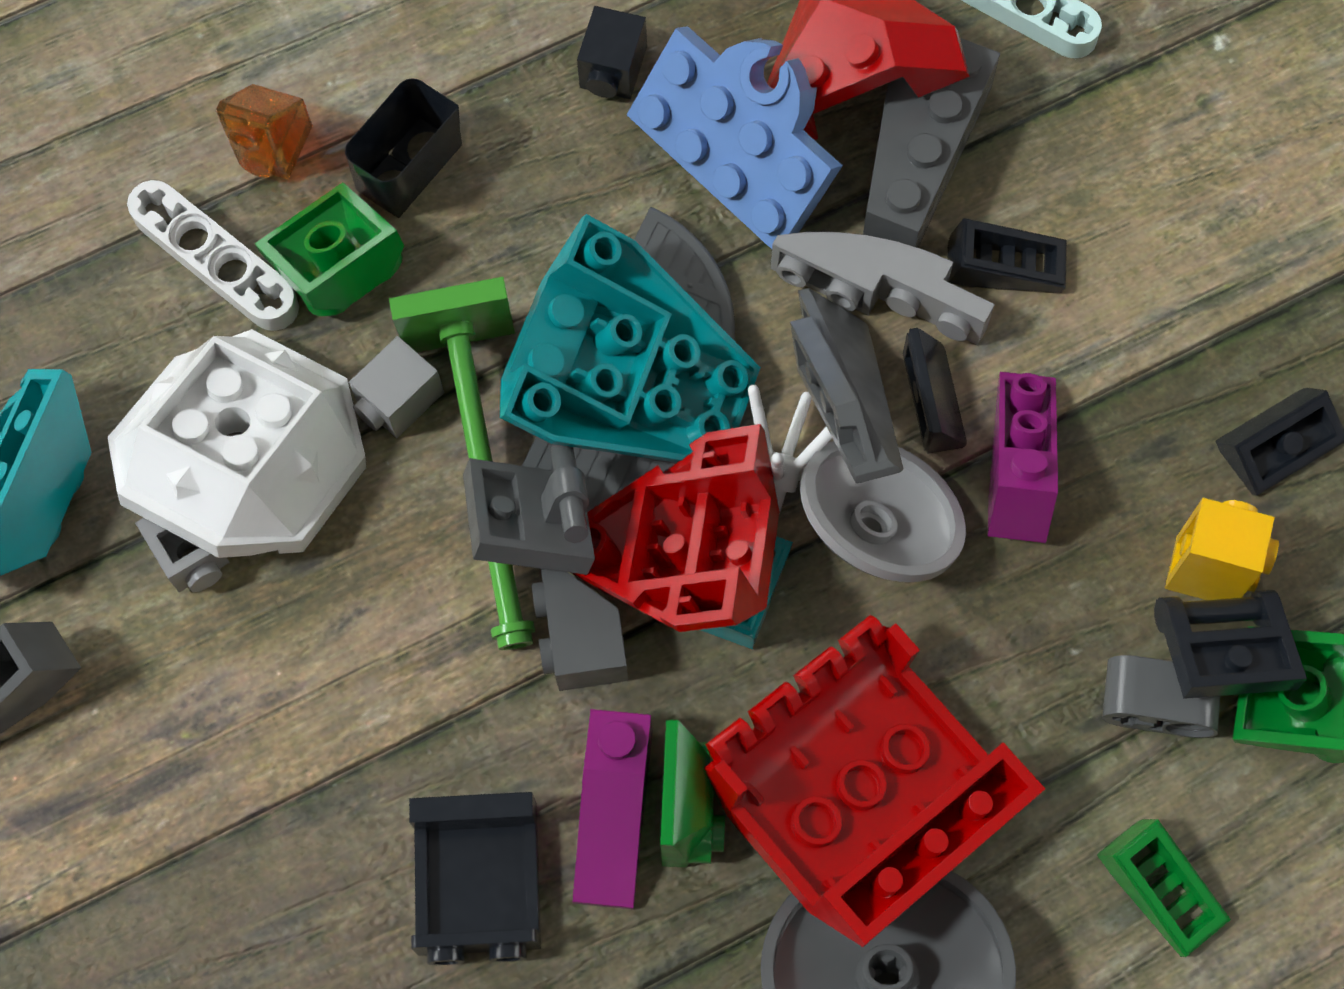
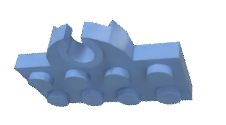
[627,26,843,249]

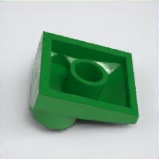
[255,182,405,316]
[1233,626,1344,763]
[660,720,725,868]

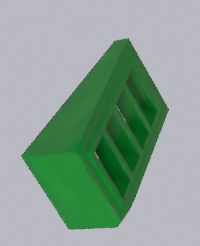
[1097,819,1231,957]

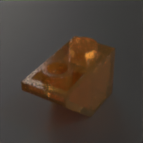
[216,84,313,180]

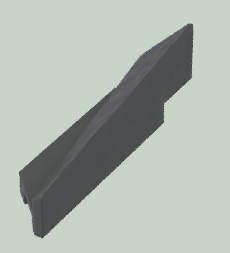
[790,288,903,484]

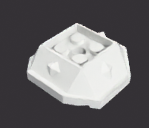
[107,329,366,558]

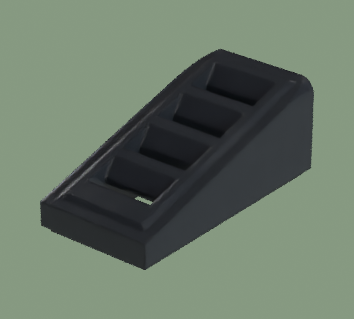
[947,218,1067,293]

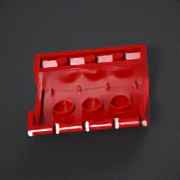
[704,615,1045,947]

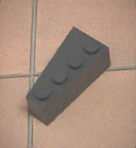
[863,38,1000,248]

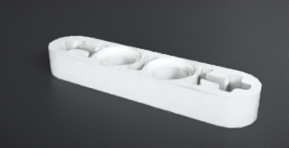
[127,180,299,331]

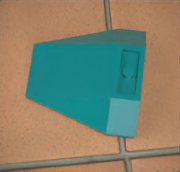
[500,214,761,462]

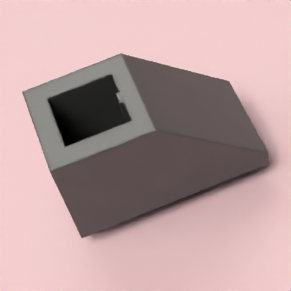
[532,569,629,691]

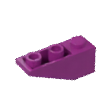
[988,371,1058,543]

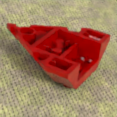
[767,0,970,140]
[572,424,780,632]

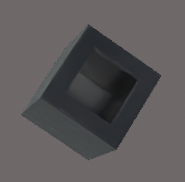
[577,6,647,100]

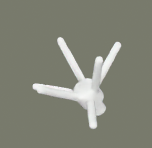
[748,385,832,515]

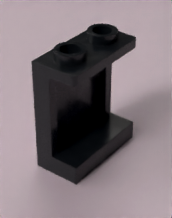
[409,792,541,965]

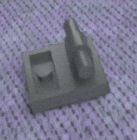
[463,444,595,575]

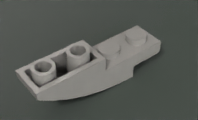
[771,232,995,345]

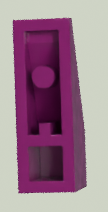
[572,709,653,910]

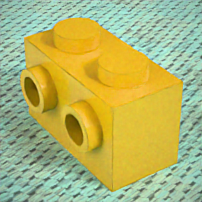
[1165,498,1279,600]

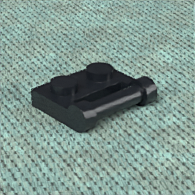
[1154,590,1307,699]

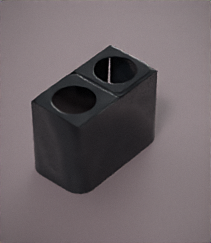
[345,78,462,218]

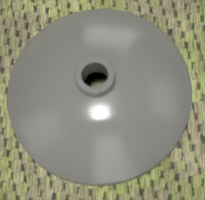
[800,441,966,582]

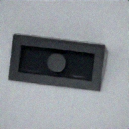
[902,328,967,454]
[1215,388,1344,496]

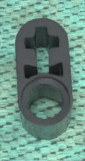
[1102,655,1220,738]

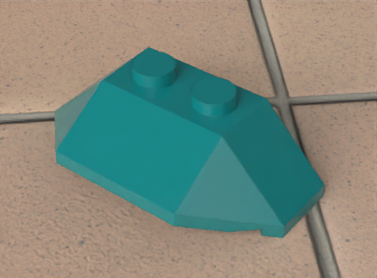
[0,369,92,576]

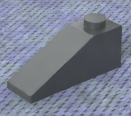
[0,622,81,734]

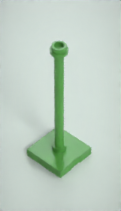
[389,277,535,651]

